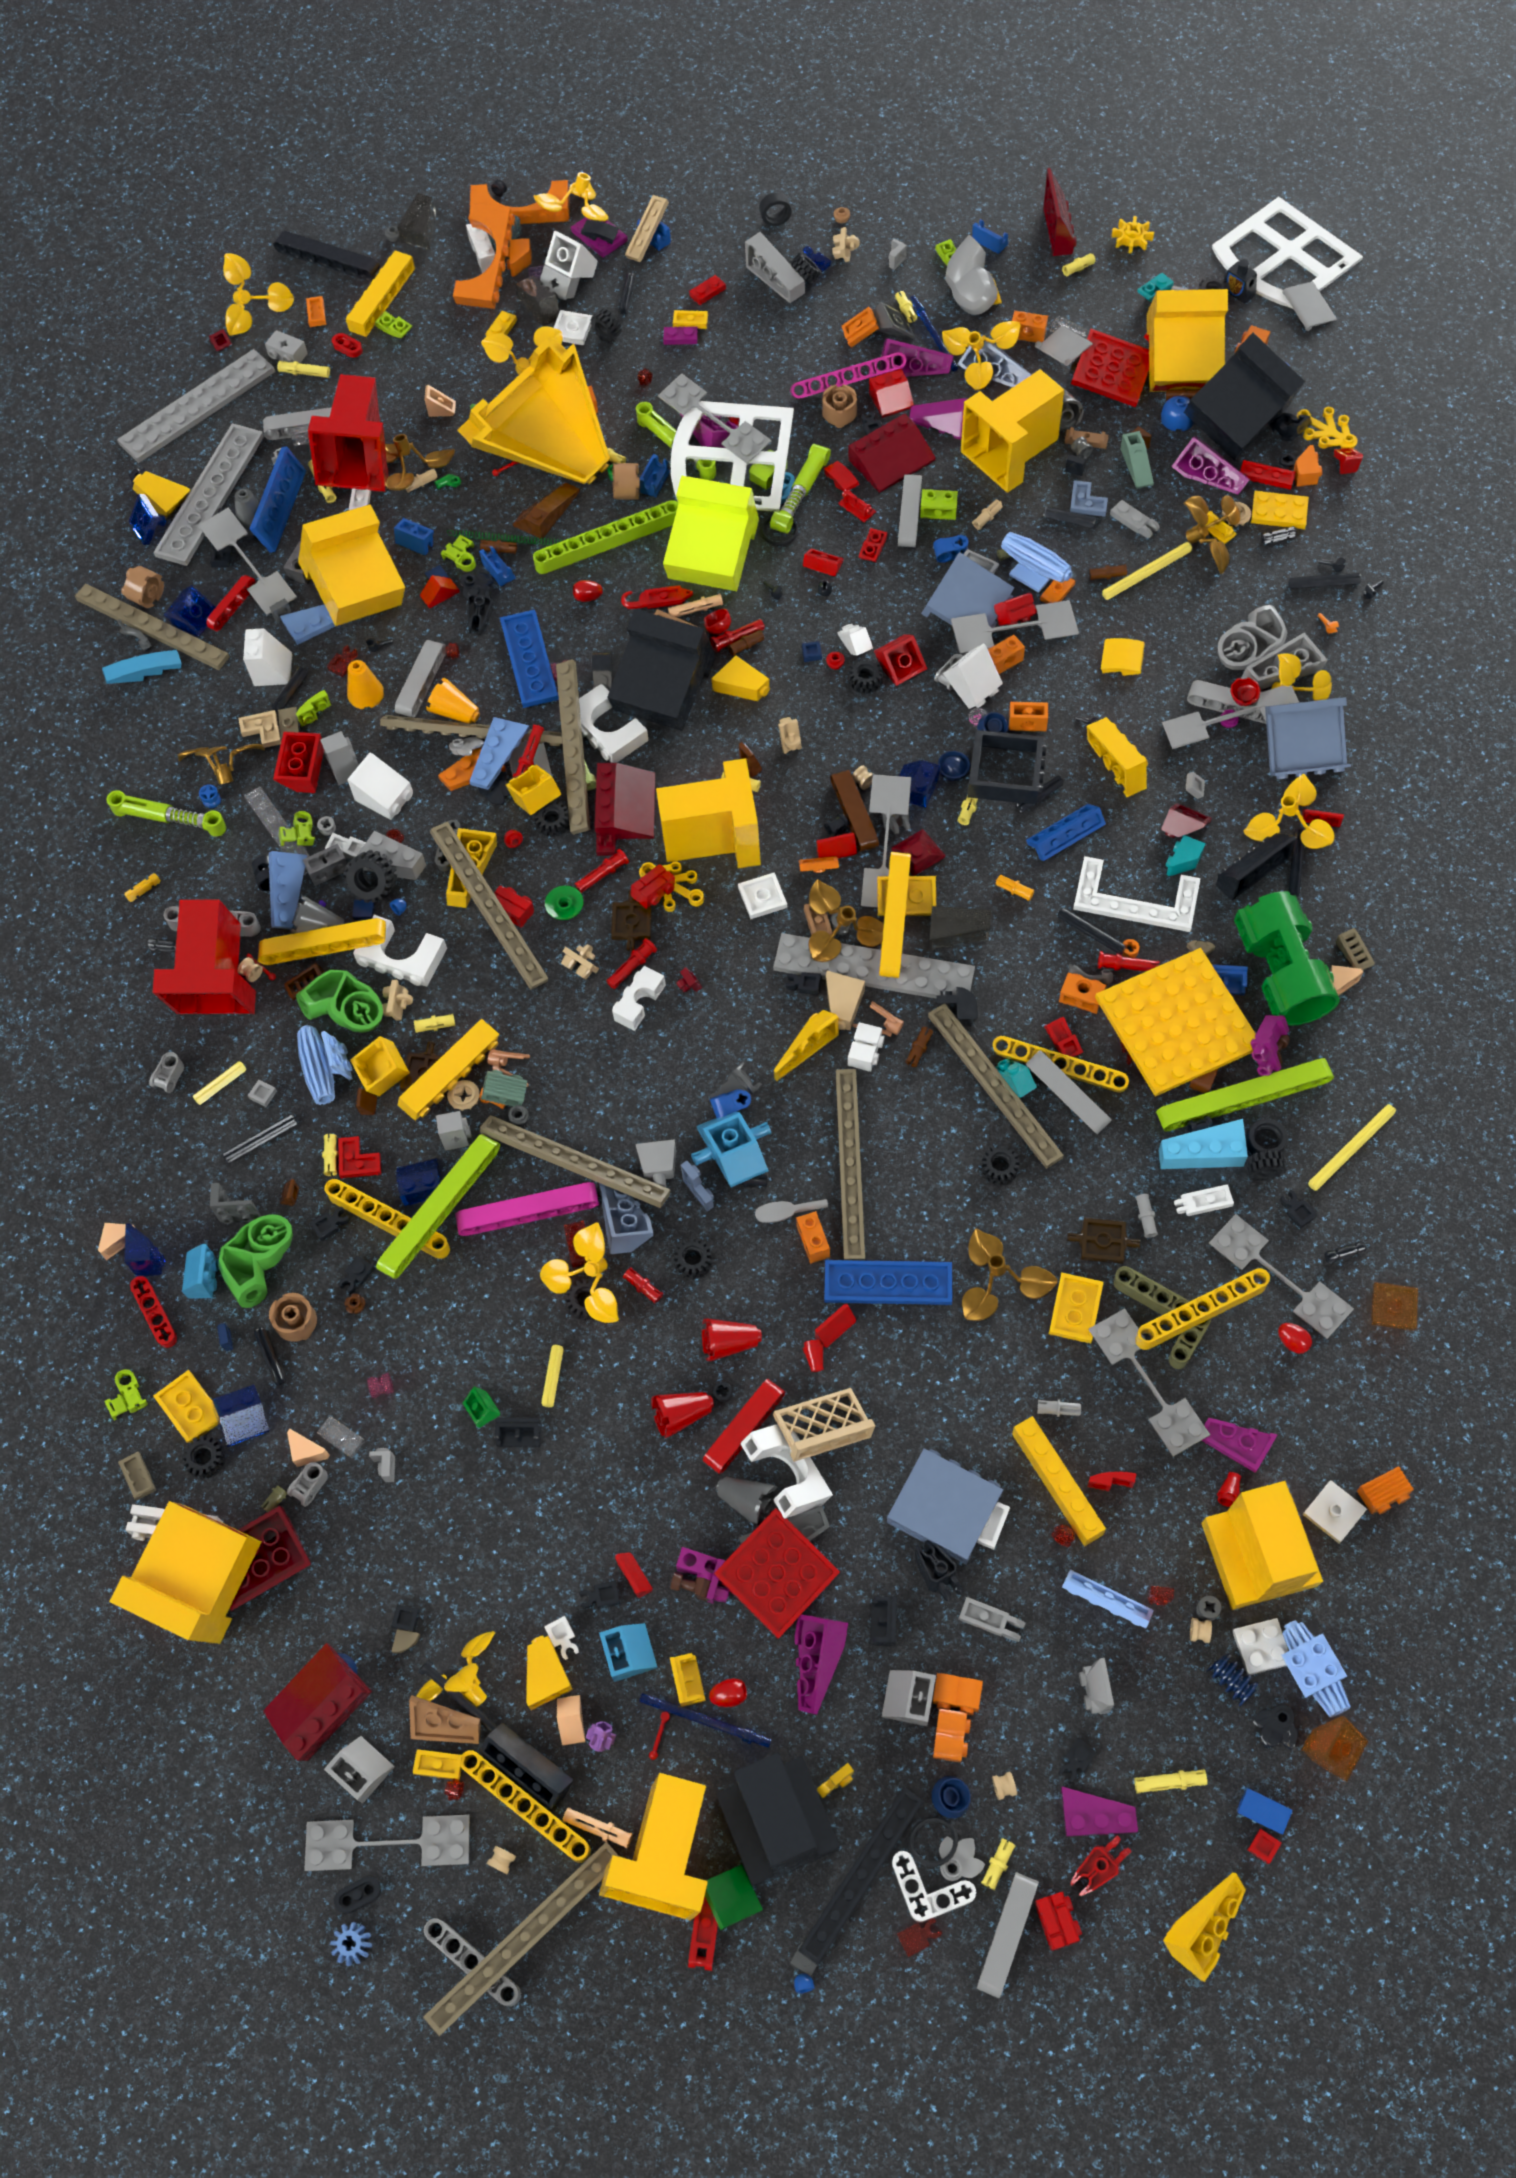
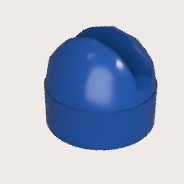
[390,898,406,915]
[794,1973,815,1994]

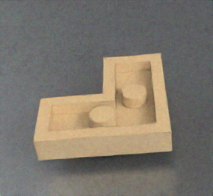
[239,710,281,748]

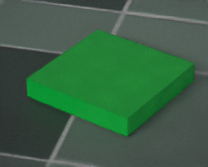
[705,1865,763,1930]

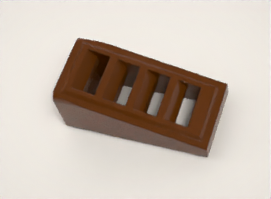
[739,742,762,777]
[284,963,325,1000]

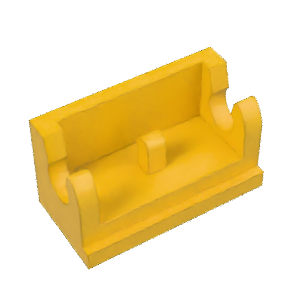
[670,1653,706,1707]

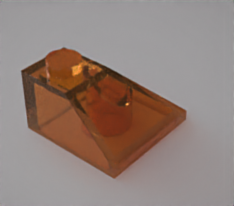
[1302,1716,1368,1782]

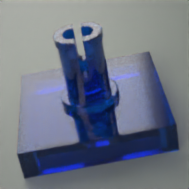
[129,494,166,545]

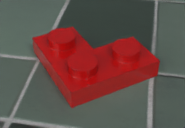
[338,1136,381,1179]

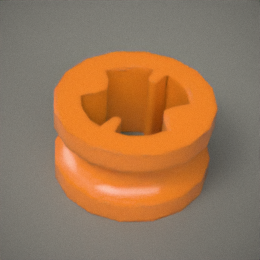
[1121,939,1139,958]

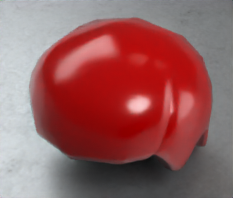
[704,609,731,634]
[1230,677,1261,706]

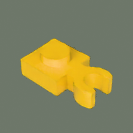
[817,1763,854,1798]

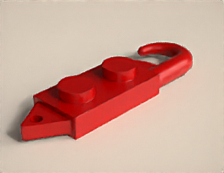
[621,585,693,609]

